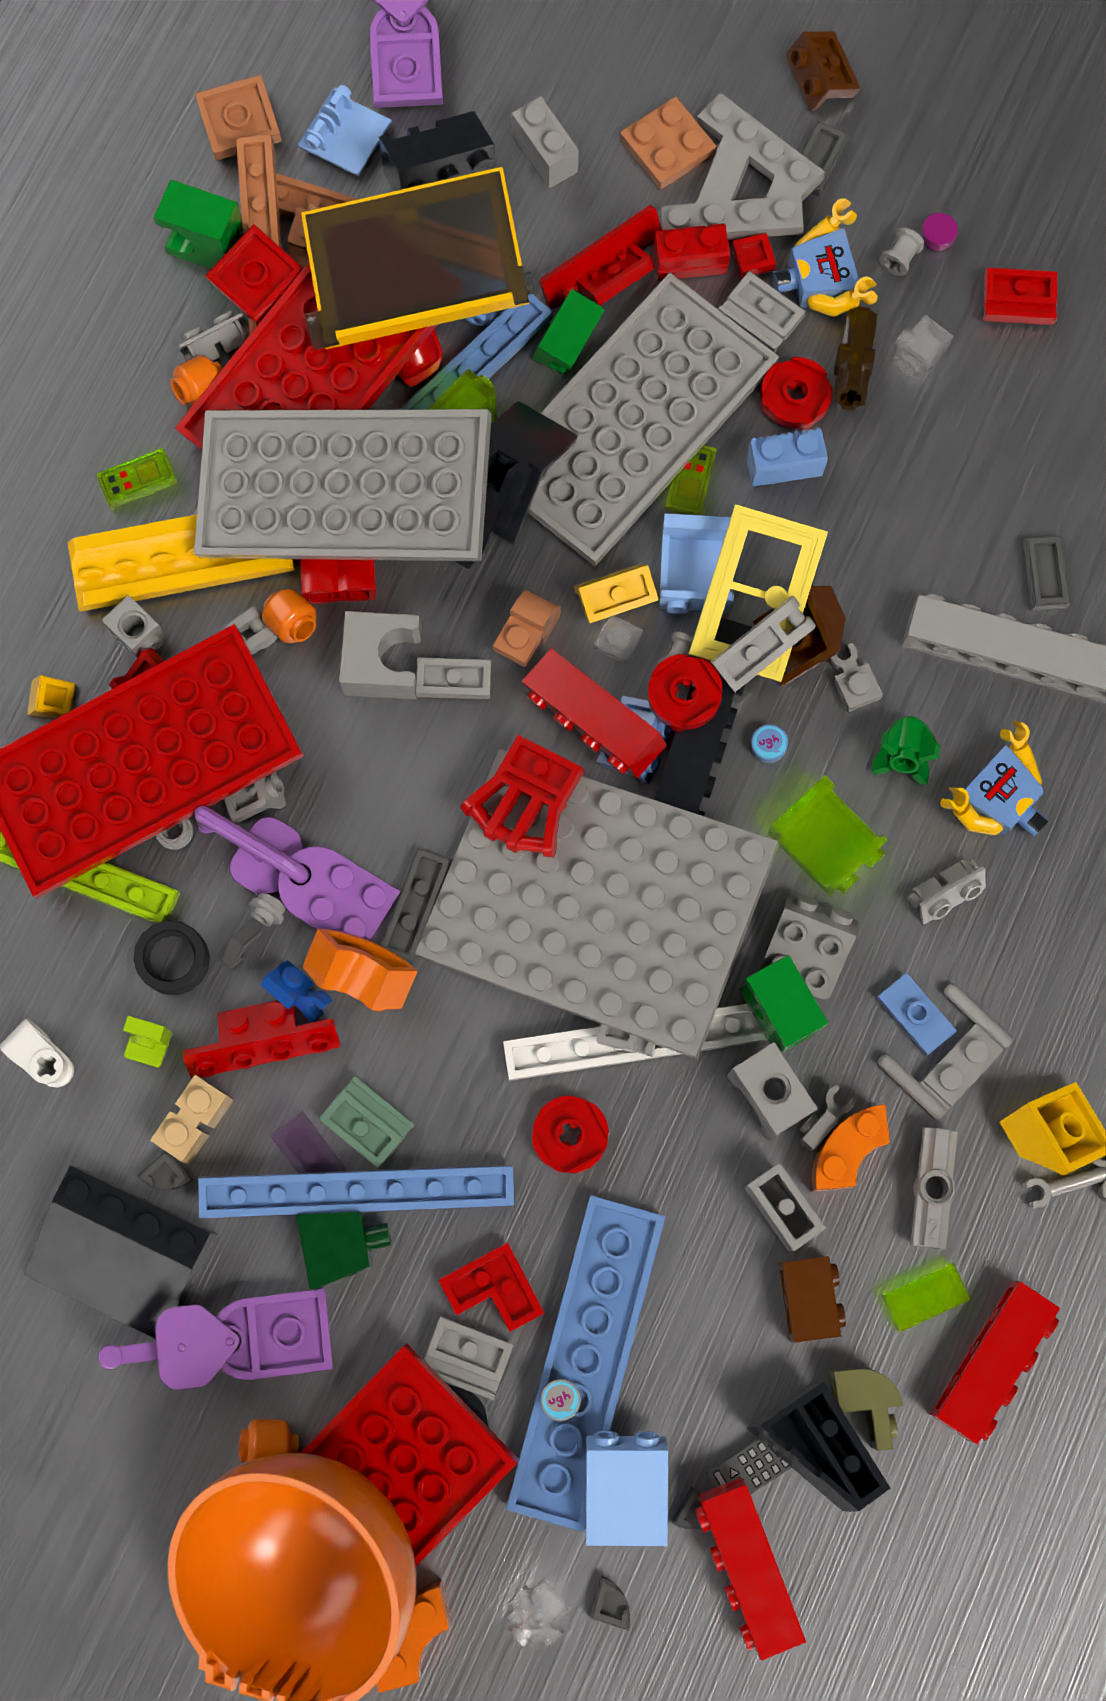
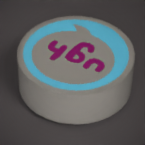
[541,1379,581,1421]

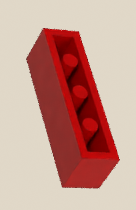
[522,648,667,779]
[929,1281,1061,1445]
[694,1477,806,1661]

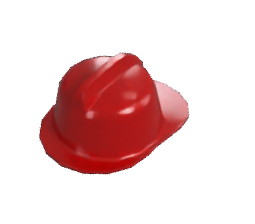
[397,329,443,387]

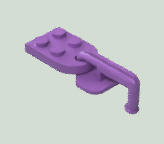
[370,0,443,108]
[194,806,400,941]
[98,1289,333,1389]

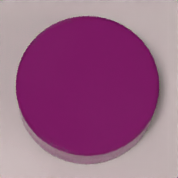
[921,213,958,251]

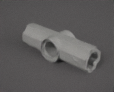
[910,1127,958,1250]

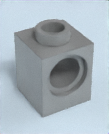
[102,595,165,658]

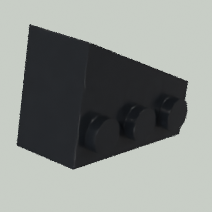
[379,111,495,191]
[747,1381,891,1512]

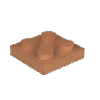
[195,75,282,160]
[620,96,717,190]

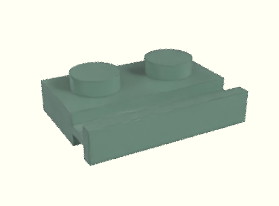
[319,1076,415,1169]

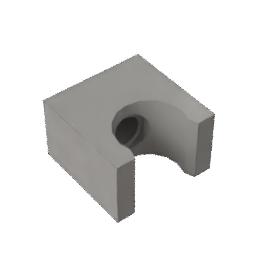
[339,611,422,700]
[727,1042,818,1141]

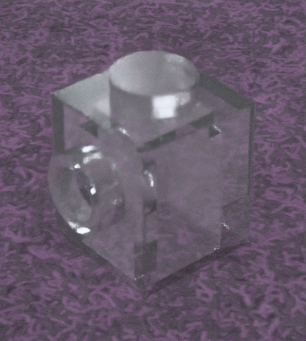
[893,315,953,382]

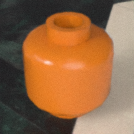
[170,355,223,407]
[262,589,317,643]
[239,1419,299,1463]

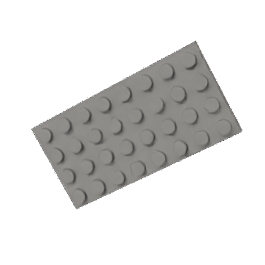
[528,273,779,567]
[194,409,492,561]

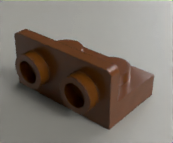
[786,31,861,111]

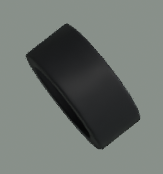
[133,920,210,995]

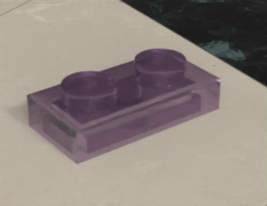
[270,1111,348,1173]

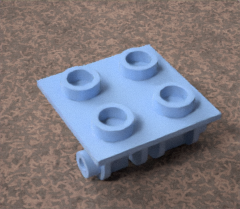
[298,85,392,176]

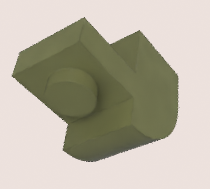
[829,1367,903,1451]

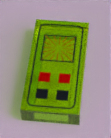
[665,445,717,515]
[96,448,178,509]

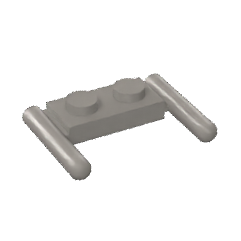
[878,984,1014,1121]

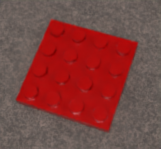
[300,1343,520,1568]

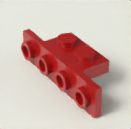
[539,205,662,309]
[182,1000,341,1078]

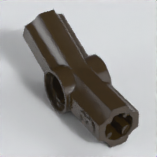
[834,306,877,411]

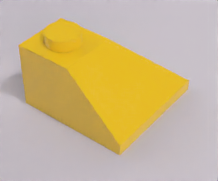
[999,1082,1106,1176]

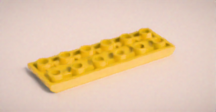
[67,514,295,612]

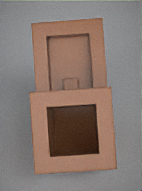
[493,589,561,667]

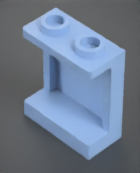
[659,513,734,615]
[585,1431,668,1546]

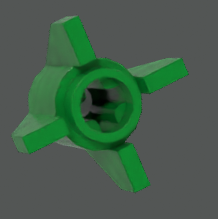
[871,716,940,786]

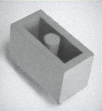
[511,96,579,189]
[744,1163,826,1252]

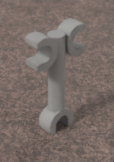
[1022,1159,1106,1208]

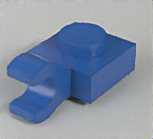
[260,960,333,1022]

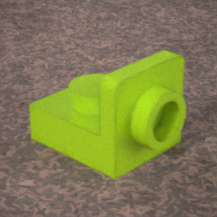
[123,1016,173,1068]

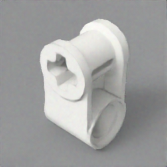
[0,1018,75,1088]

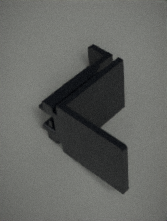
[455,401,578,569]

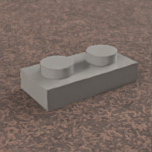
[416,657,492,699]

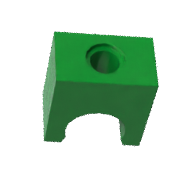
[153,179,243,269]
[739,955,829,1054]

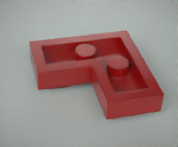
[439,1243,544,1332]

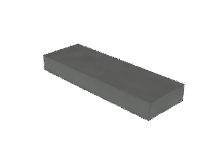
[381,847,453,966]

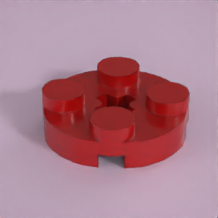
[760,357,833,430]
[648,654,722,731]
[532,1095,609,1174]

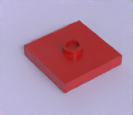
[205,224,303,325]

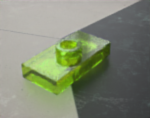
[881,1263,971,1332]

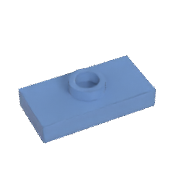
[876,972,957,1056]

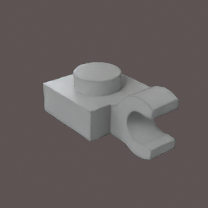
[798,1085,855,1152]

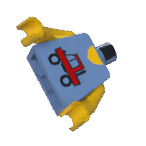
[772,198,878,317]
[940,720,1049,837]

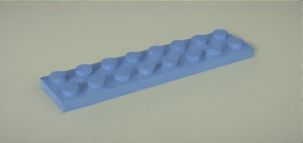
[506,1195,665,1532]

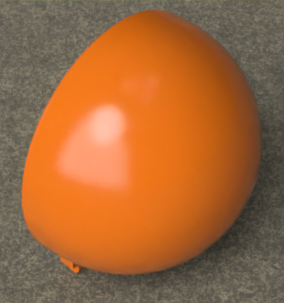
[168,1453,416,1701]

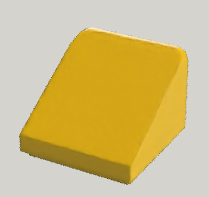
[27,675,76,718]

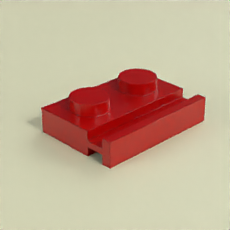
[983,267,1057,325]

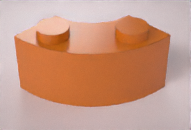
[302,929,418,1012]
[810,1104,890,1192]
[377,1580,451,1693]

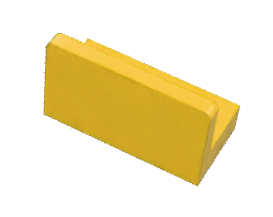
[573,564,659,623]

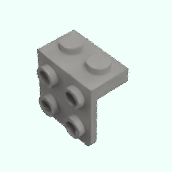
[760,893,859,999]

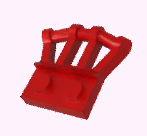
[460,735,585,858]

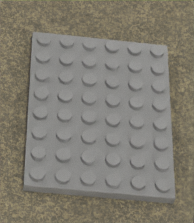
[415,749,779,1059]

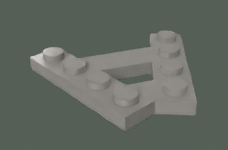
[661,93,825,240]

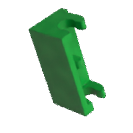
[532,289,605,375]

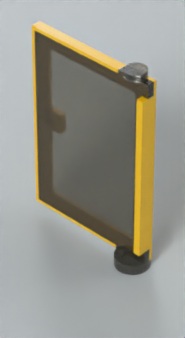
[301,167,535,350]

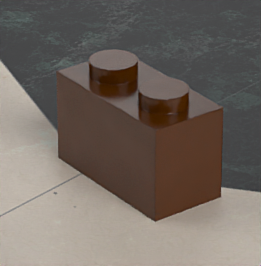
[778,1256,846,1343]

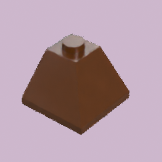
[753,586,846,686]

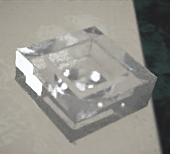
[594,615,643,665]

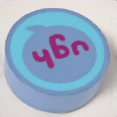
[750,724,788,763]

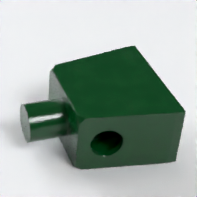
[296,1212,392,1290]

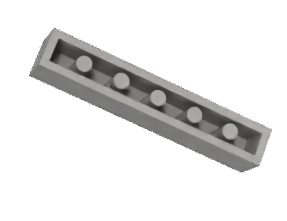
[902,594,1106,703]

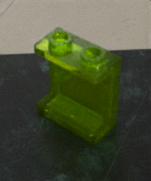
[768,775,888,897]

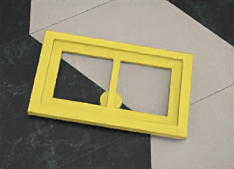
[689,505,828,682]

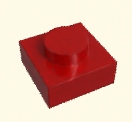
[732,233,776,279]

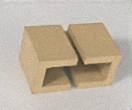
[150,1075,234,1165]

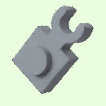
[828,642,883,713]

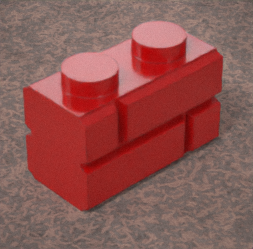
[653,223,730,281]

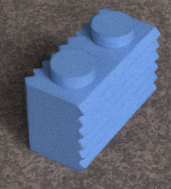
[746,427,828,487]

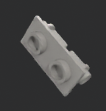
[178,310,250,361]
[907,859,986,925]

